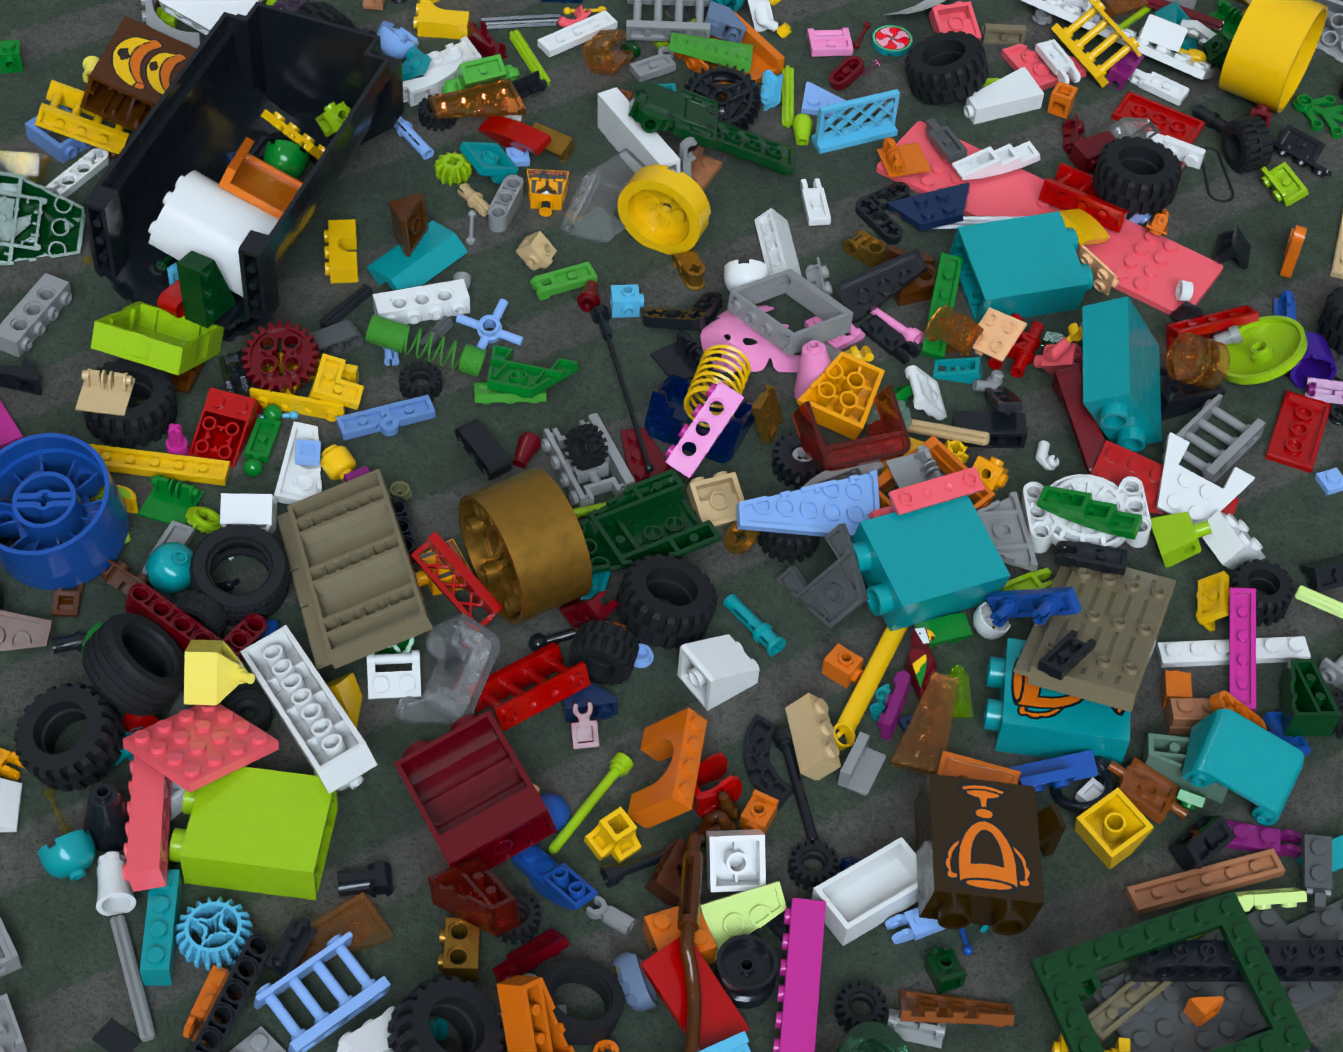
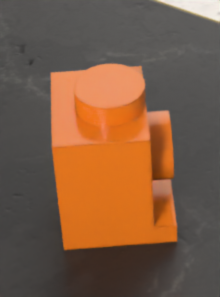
[1047,81,1078,120]
[739,789,779,834]

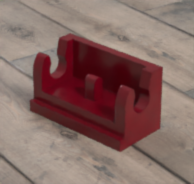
[468,20,508,59]
[559,591,618,628]

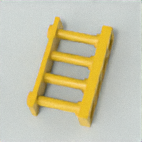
[1051,0,1142,88]
[35,80,129,154]
[249,352,359,422]

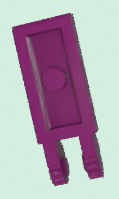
[878,670,911,741]
[1226,820,1301,858]

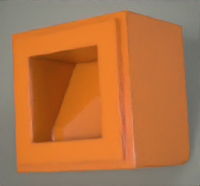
[1183,996,1224,1027]

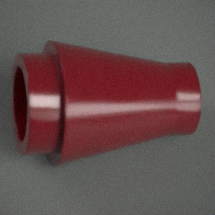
[577,280,600,312]
[512,432,541,469]

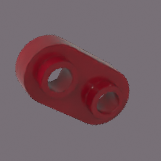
[829,56,865,90]

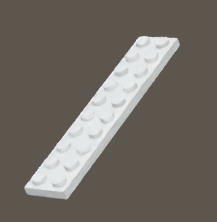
[1021,0,1215,80]

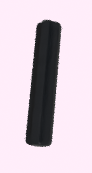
[319,284,372,329]

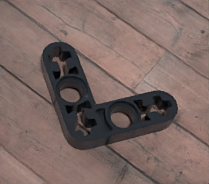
[855,182,910,245]
[642,292,723,331]

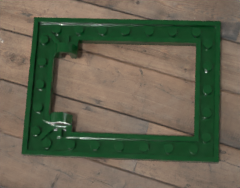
[1030,891,1312,1052]

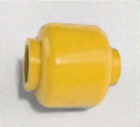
[320,444,356,482]

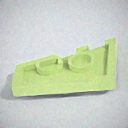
[700,881,787,960]

